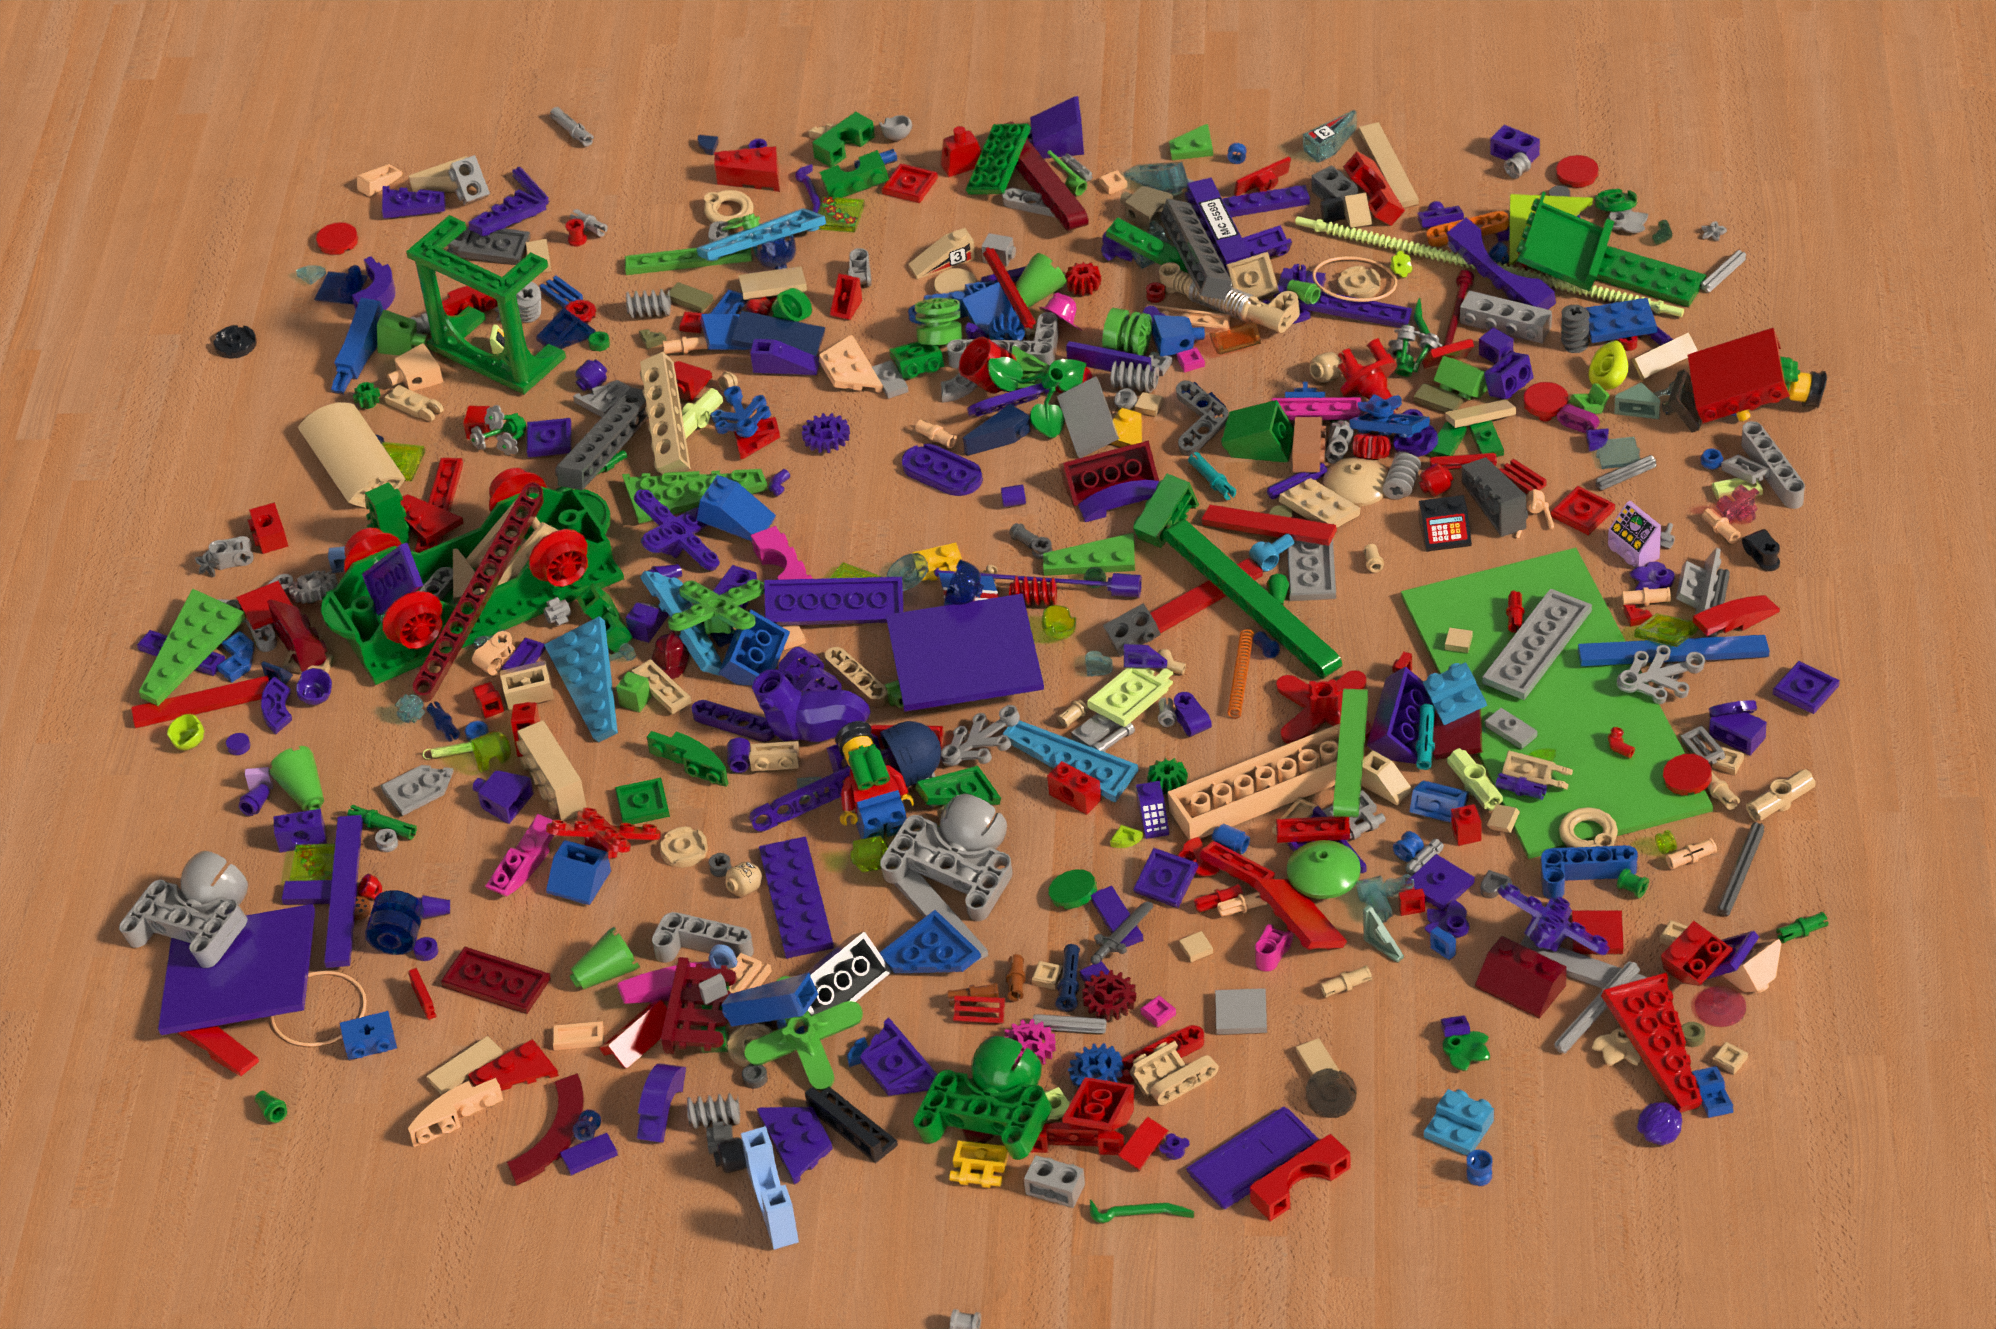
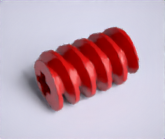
[1009,576,1057,607]

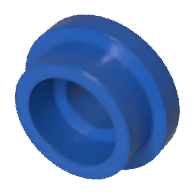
[1700,448,1723,469]

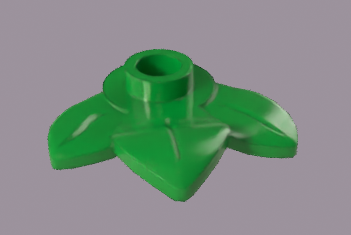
[1443,1031,1490,1071]

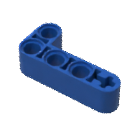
[1541,845,1638,899]

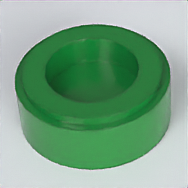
[588,331,610,351]

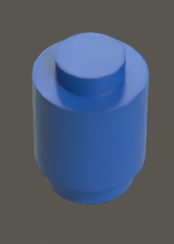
[1212,824,1250,854]

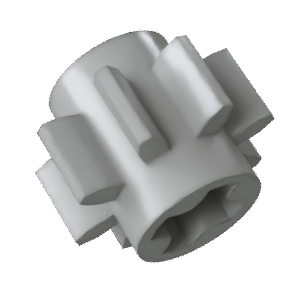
[543,597,571,626]

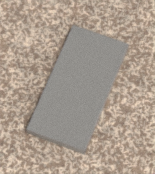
[1057,376,1119,458]
[1288,539,1336,601]

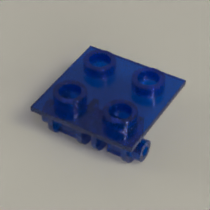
[314,265,368,305]

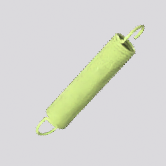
[423,741,483,760]

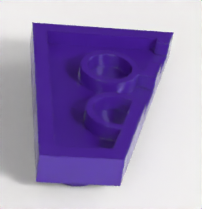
[382,186,445,218]

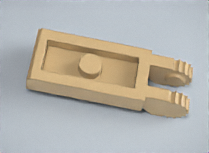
[385,385,444,422]
[1502,750,1573,790]

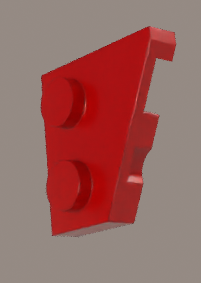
[733,417,780,459]

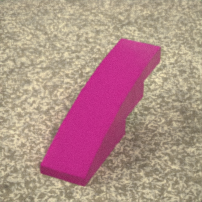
[617,961,712,1004]

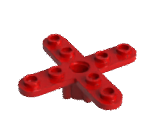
[1276,670,1372,744]
[546,808,661,859]

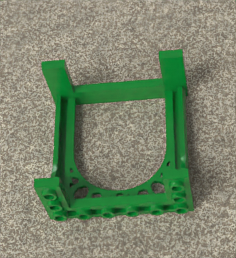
[406,215,566,395]

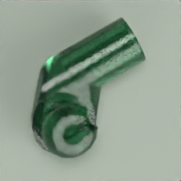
[1652,220,1673,245]

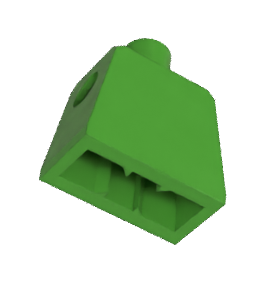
[377,310,428,356]

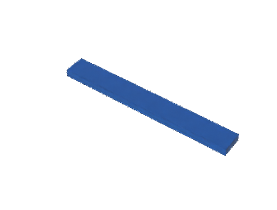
[1577,635,1770,666]

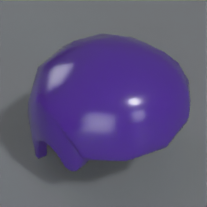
[296,668,332,705]

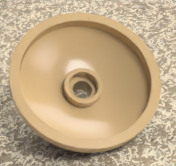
[1323,456,1389,507]

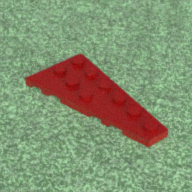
[1601,972,1702,1113]

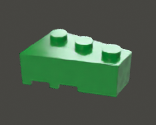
[1133,473,1199,548]
[365,482,410,544]

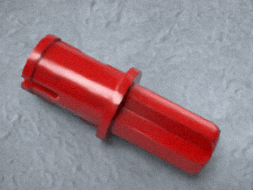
[1506,590,1525,633]
[1194,884,1244,912]

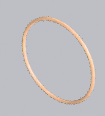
[1312,256,1397,302]
[270,971,367,1047]

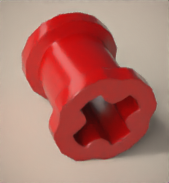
[565,219,587,247]

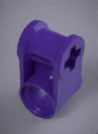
[1174,692,1212,737]

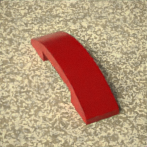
[1030,1122,1125,1155]

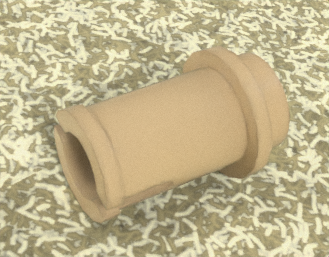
[1363,544,1384,573]
[1057,700,1088,728]

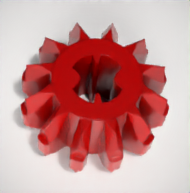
[1065,261,1102,296]
[1352,433,1391,459]

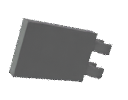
[447,226,531,265]

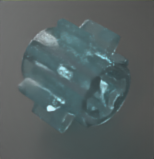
[395,694,425,723]

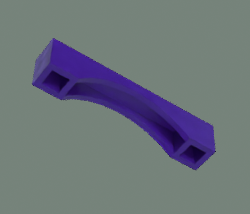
[1447,217,1556,310]

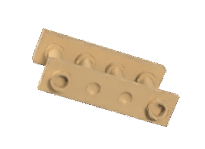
[466,496,558,586]

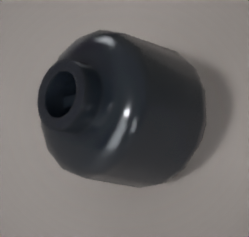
[713,1137,747,1173]

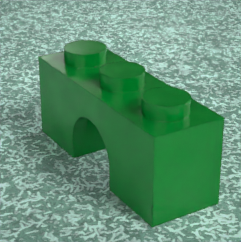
[812,111,875,168]
[819,150,889,201]
[576,583,632,653]

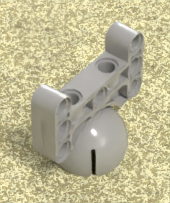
[880,794,1013,921]
[119,851,248,968]

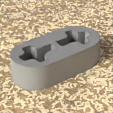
[708,221,730,243]

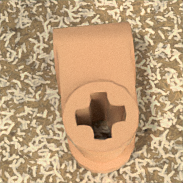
[472,631,516,675]

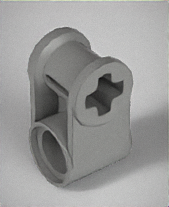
[848,248,872,286]
[208,536,254,570]

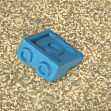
[1423,662,1487,725]
[1424,1089,1494,1156]

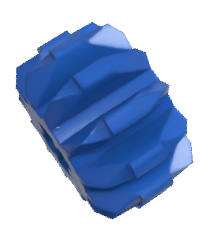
[988,312,1025,341]

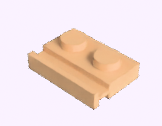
[728,953,772,994]

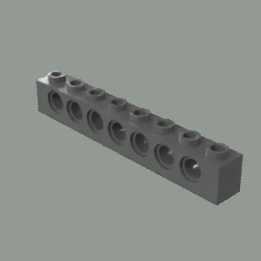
[1160,199,1232,300]
[555,387,649,490]

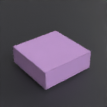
[245,767,273,791]

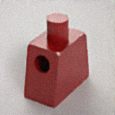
[941,126,981,177]
[511,702,540,757]

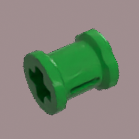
[1616,868,1649,898]

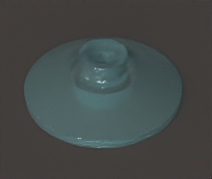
[887,553,928,591]

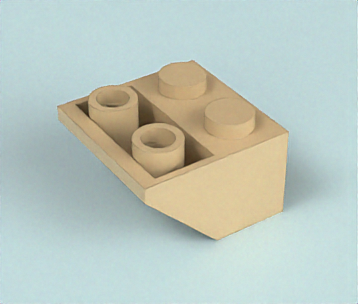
[500,660,554,710]

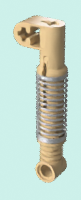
[1159,263,1300,333]

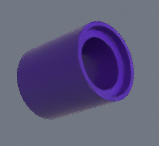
[1001,484,1026,507]

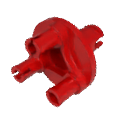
[1338,338,1398,413]

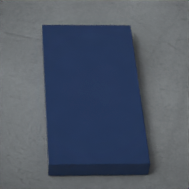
[731,311,825,356]

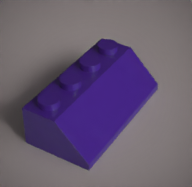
[1367,666,1433,764]

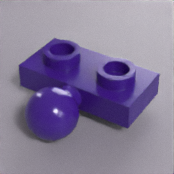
[1417,201,1464,229]

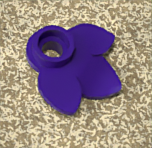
[1101,232,1134,262]
[1629,562,1675,590]
[1425,900,1469,938]

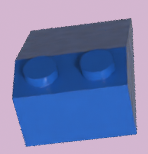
[697,475,776,541]

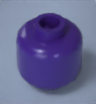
[575,359,607,391]

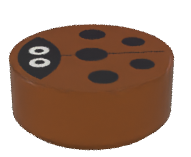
[354,896,371,920]

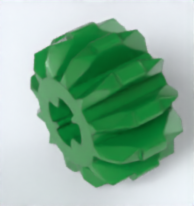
[1147,758,1188,795]

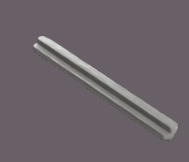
[1554,961,1640,1054]

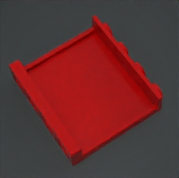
[1687,328,1790,423]

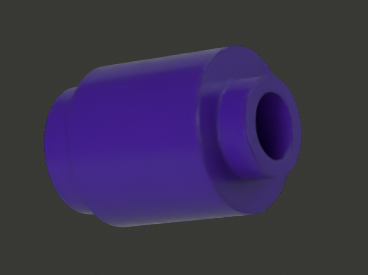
[727,737,751,773]

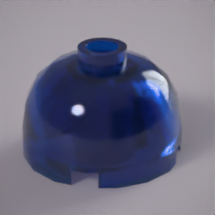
[753,235,797,270]
[944,559,984,605]

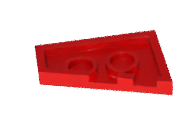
[401,494,464,545]

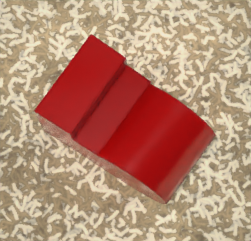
[472,681,504,719]

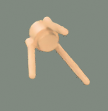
[1515,489,1554,539]

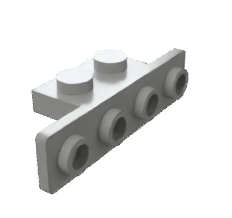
[1676,547,1721,625]

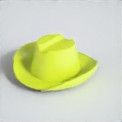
[1588,340,1628,390]

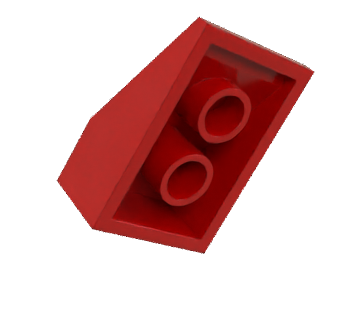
[1062,1077,1134,1131]

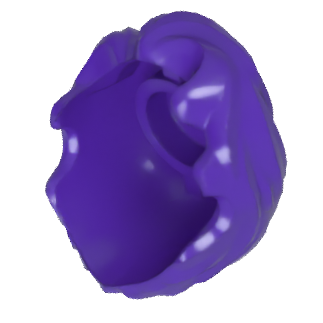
[1637,1102,1682,1146]

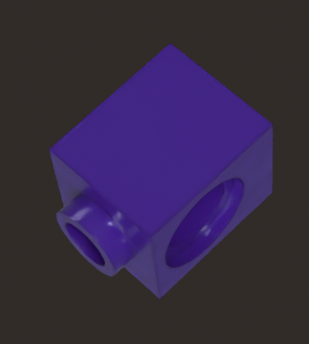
[1479,327,1514,364]

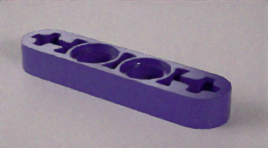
[691,700,775,742]

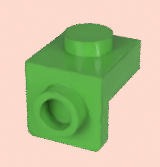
[1569,383,1609,414]

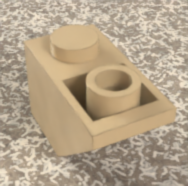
[1361,751,1412,805]

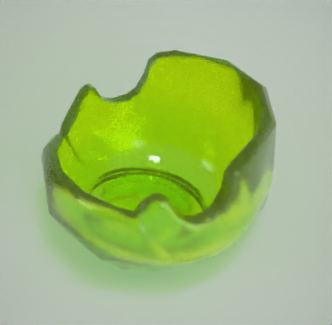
[1041,605,1076,640]

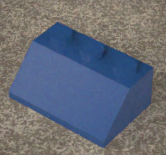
[718,609,790,685]

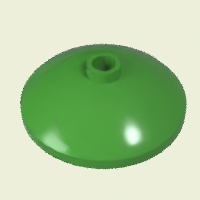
[1287,840,1361,899]

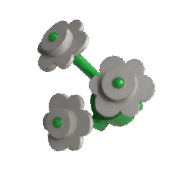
[470,405,526,456]

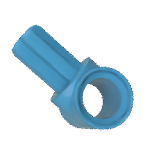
[1249,534,1294,571]

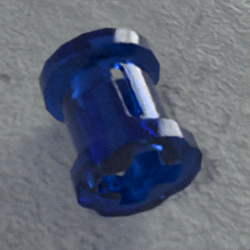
[573,1109,601,1141]

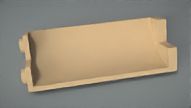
[298,402,405,508]

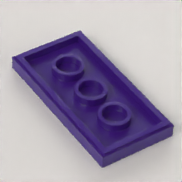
[362,543,424,616]

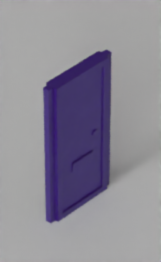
[1186,1106,1319,1210]

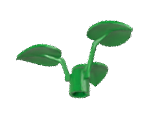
[988,357,1086,438]

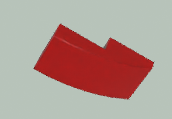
[1118,1116,1169,1171]

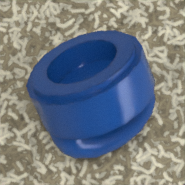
[1488,242,1509,265]

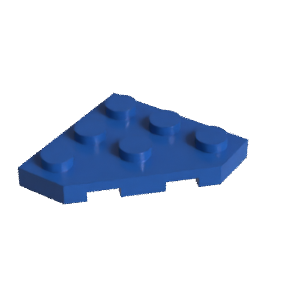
[880,910,982,973]

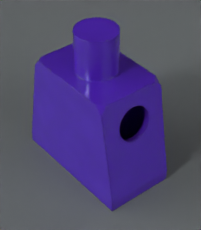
[473,770,534,824]

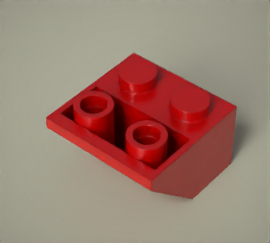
[1661,921,1733,986]

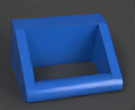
[1409,780,1469,823]

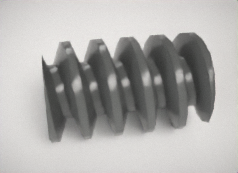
[1561,305,1590,353]

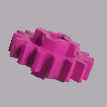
[1004,1019,1056,1067]

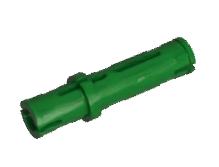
[347,805,417,840]

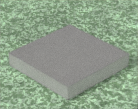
[1215,988,1267,1035]

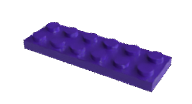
[764,577,903,626]
[759,836,834,959]

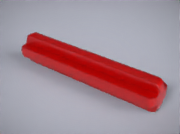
[1430,453,1497,469]

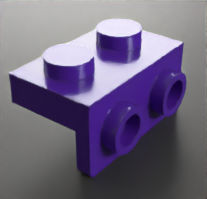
[1242,225,1292,257]

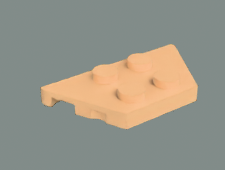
[819,335,883,393]

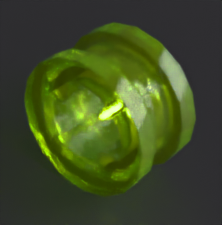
[1655,830,1677,854]

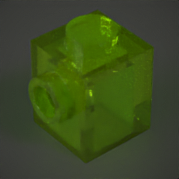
[850,836,889,872]

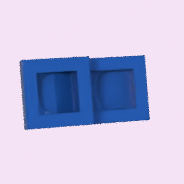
[1692,1066,1733,1118]

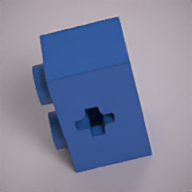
[340,1011,397,1060]

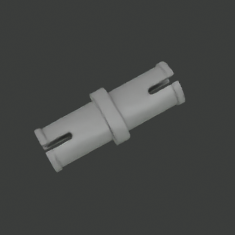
[570,209,608,237]

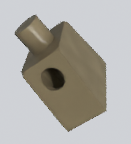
[1120,186,1173,232]

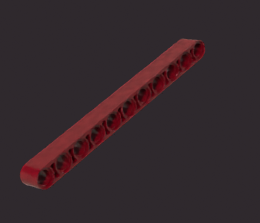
[413,482,544,703]

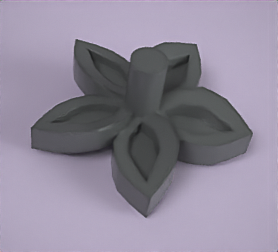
[195,550,220,577]

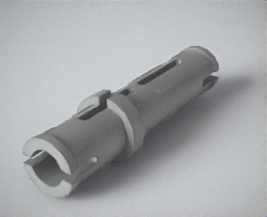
[550,107,594,146]

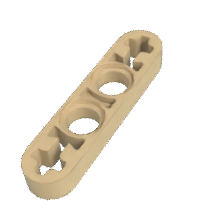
[825,647,888,707]

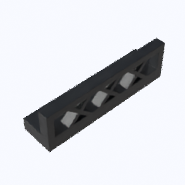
[805,1087,898,1163]

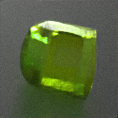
[471,731,511,773]

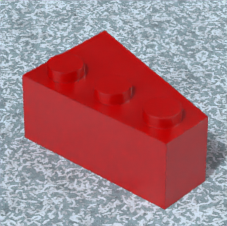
[714,146,780,192]

